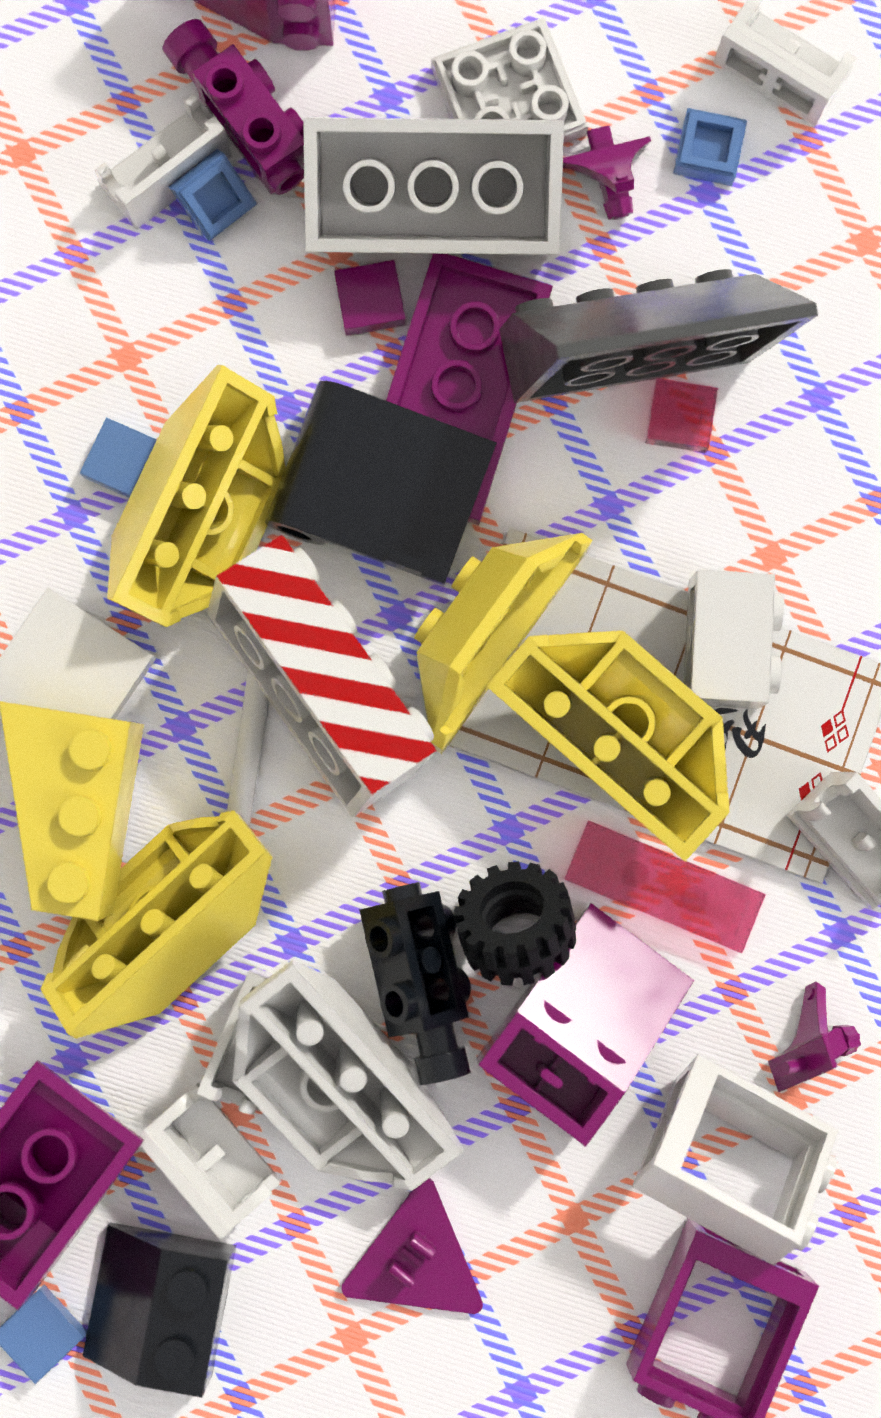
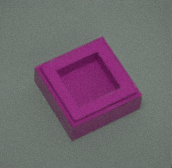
[334,259,406,336]

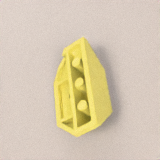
[107,365,286,627]
[414,533,593,755]
[485,630,730,862]
[40,810,272,1039]

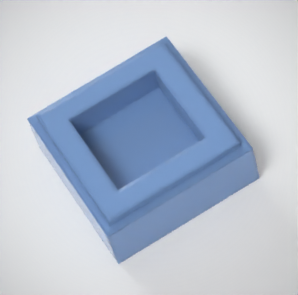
[673,108,747,186]
[168,149,257,241]
[80,417,157,498]
[0,1284,87,1384]

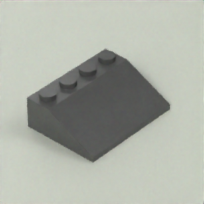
[499,269,819,403]

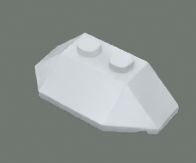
[233,959,463,1191]

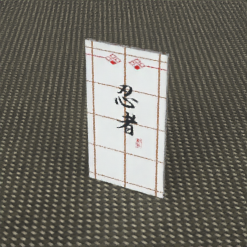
[448,527,881,884]

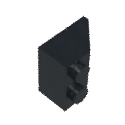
[83,1222,237,1398]

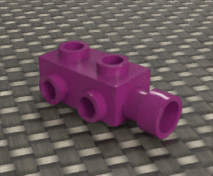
[162,19,304,195]

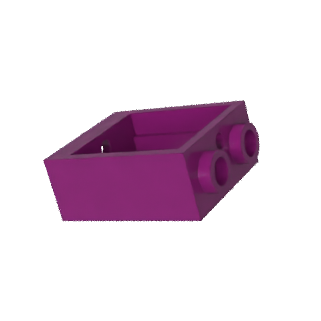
[626,1218,820,1418]

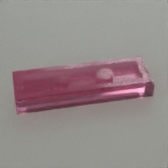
[563,820,766,954]

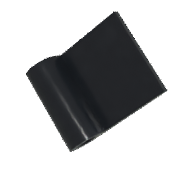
[265,381,497,586]

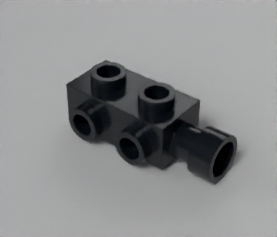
[359,882,471,1085]

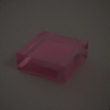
[645,378,718,453]

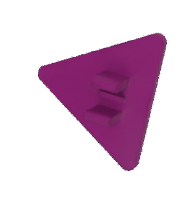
[341,1178,483,1314]

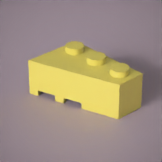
[0,701,144,921]

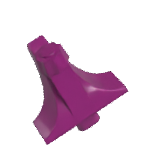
[563,125,651,220]
[768,981,861,1092]

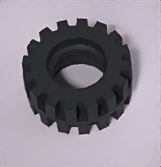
[454,861,577,986]

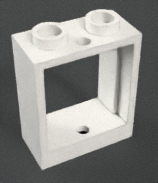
[631,1054,839,1265]

